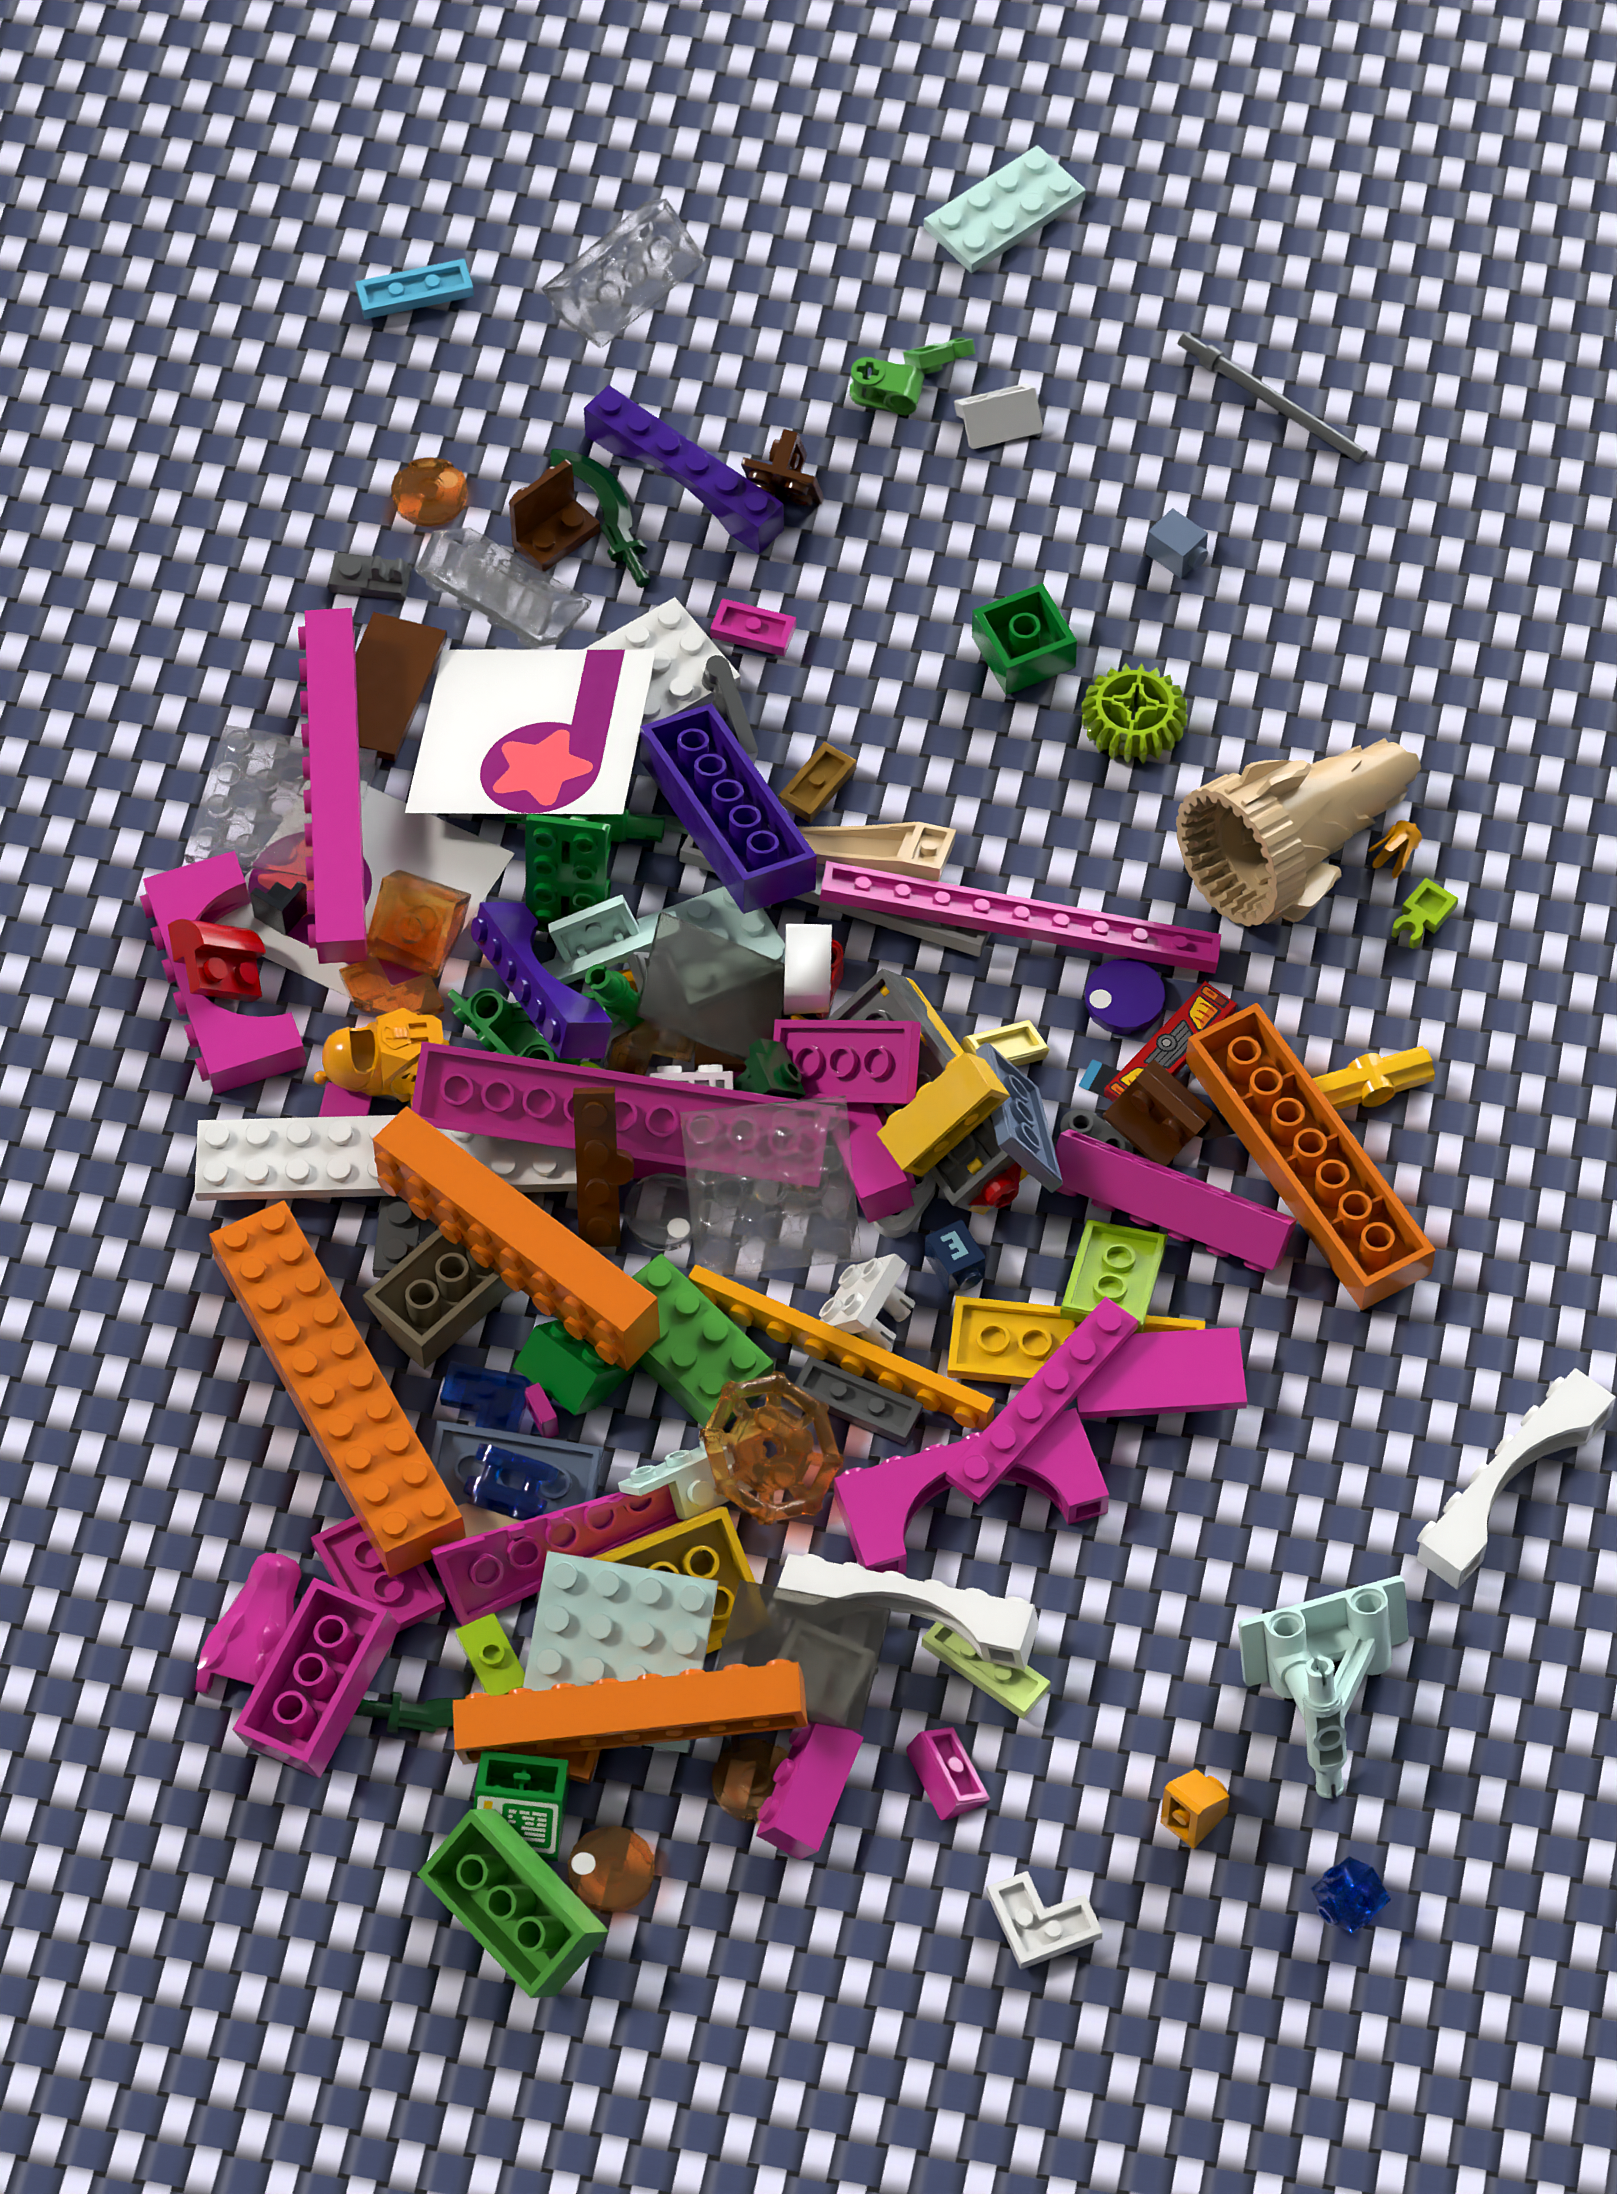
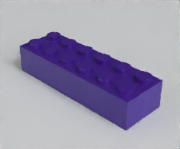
[640,703,817,914]

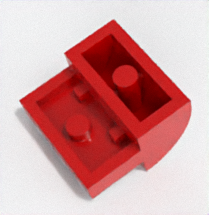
[168,919,266,1002]

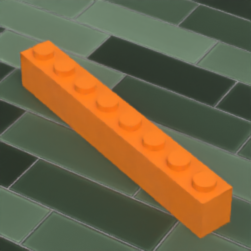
[453,1659,808,1765]

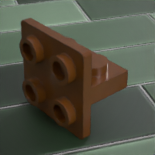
[741,429,824,506]
[1103,1060,1212,1167]

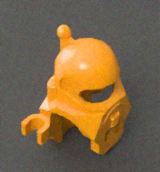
[313,1008,449,1107]

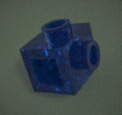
[1310,1856,1391,1932]

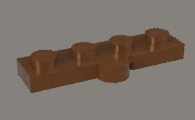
[573,1087,634,1247]

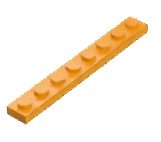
[688,1264,995,1431]

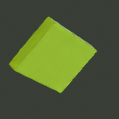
[1060,1219,1168,1334]

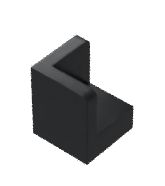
[250,881,308,936]

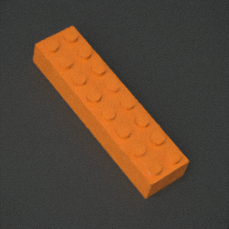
[1185,1003,1436,1311]
[372,1106,660,1371]

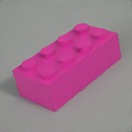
[232,1578,400,1779]

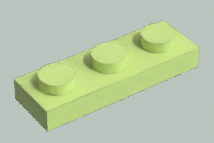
[921,1622,1051,1720]

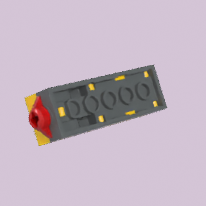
[827,968,1029,1215]

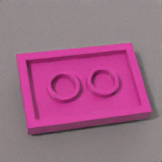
[311,1516,446,1632]

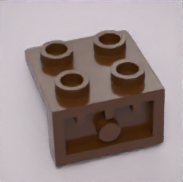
[509,459,601,574]

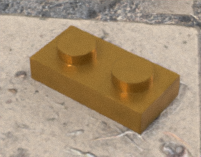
[778,741,856,823]

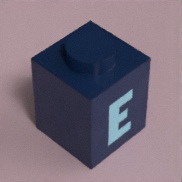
[925,1219,986,1295]

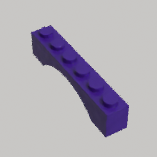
[583,385,784,554]
[471,902,613,1058]

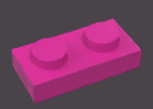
[710,598,796,657]

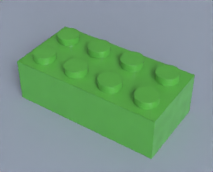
[631,1253,774,1435]
[417,1809,610,1998]

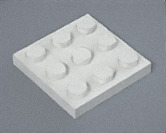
[583,597,741,735]

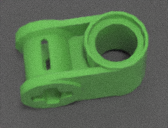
[849,357,925,415]

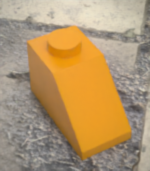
[1160,1769,1230,1849]

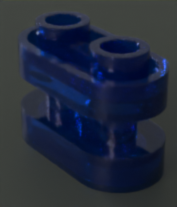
[462,1443,559,1521]

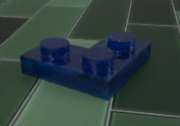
[440,1361,532,1434]

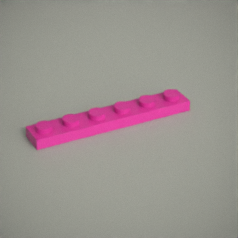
[946,1296,1139,1505]

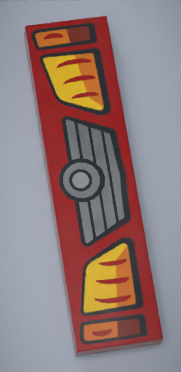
[1104,981,1237,1102]

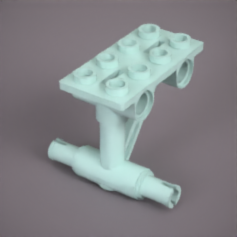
[1238,1575,1409,1799]

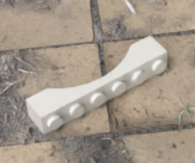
[1417,1368,1616,1590]
[773,1554,1039,1670]

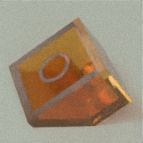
[367,869,472,978]

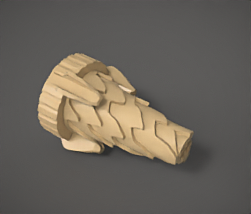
[1176,738,1421,926]

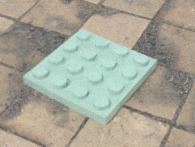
[523,1551,719,1753]

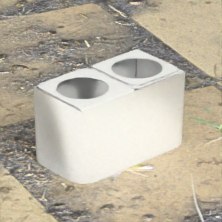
[784,924,832,1015]

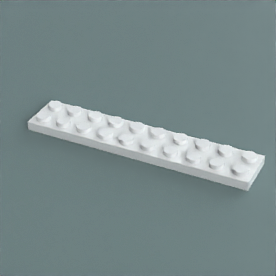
[195,1115,577,1201]

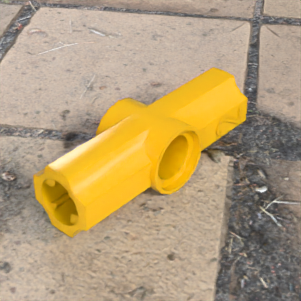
[1312,1046,1435,1110]

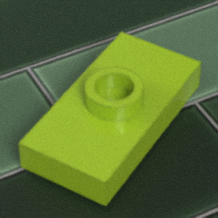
[455,1613,525,1696]

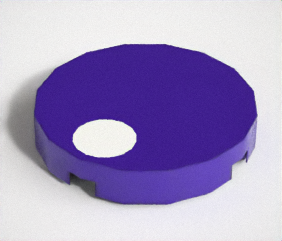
[1084,959,1165,1035]

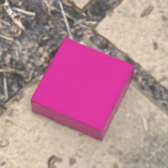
[525,1383,559,1439]

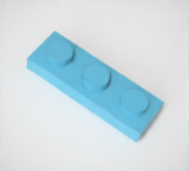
[355,258,474,320]

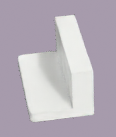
[954,383,1043,449]

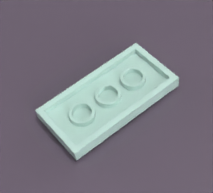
[924,145,1086,274]

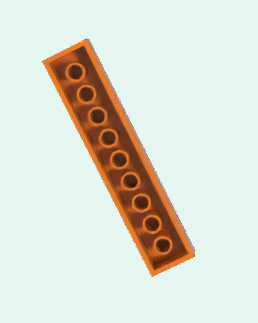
[209,1200,466,1578]

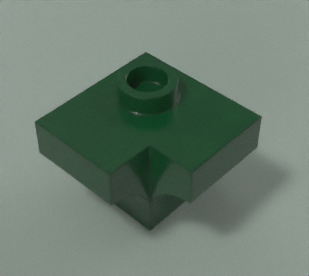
[733,1038,806,1100]

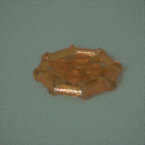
[699,1371,844,1526]

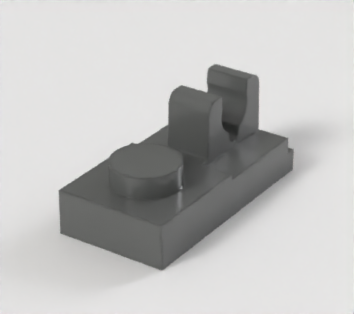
[328,552,412,601]

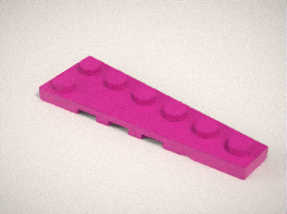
[430,1484,684,1626]

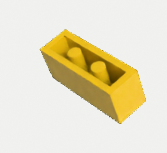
[876,1052,1011,1177]

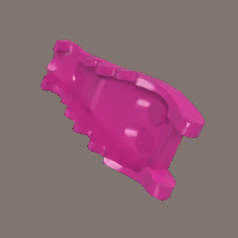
[194,1553,302,1695]

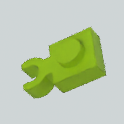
[1391,878,1459,949]

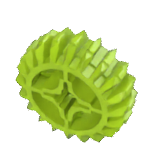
[1081,663,1188,764]

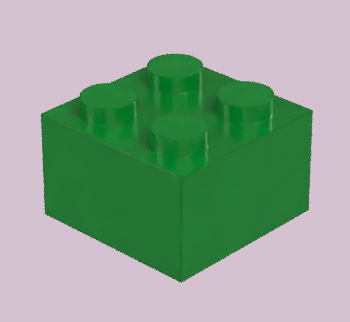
[972,583,1077,695]

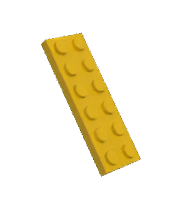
[947,1296,1206,1385]

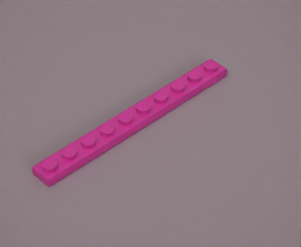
[819,861,1221,974]

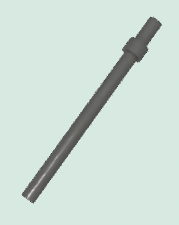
[1177,332,1367,463]

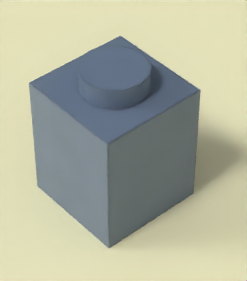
[1146,508,1208,579]

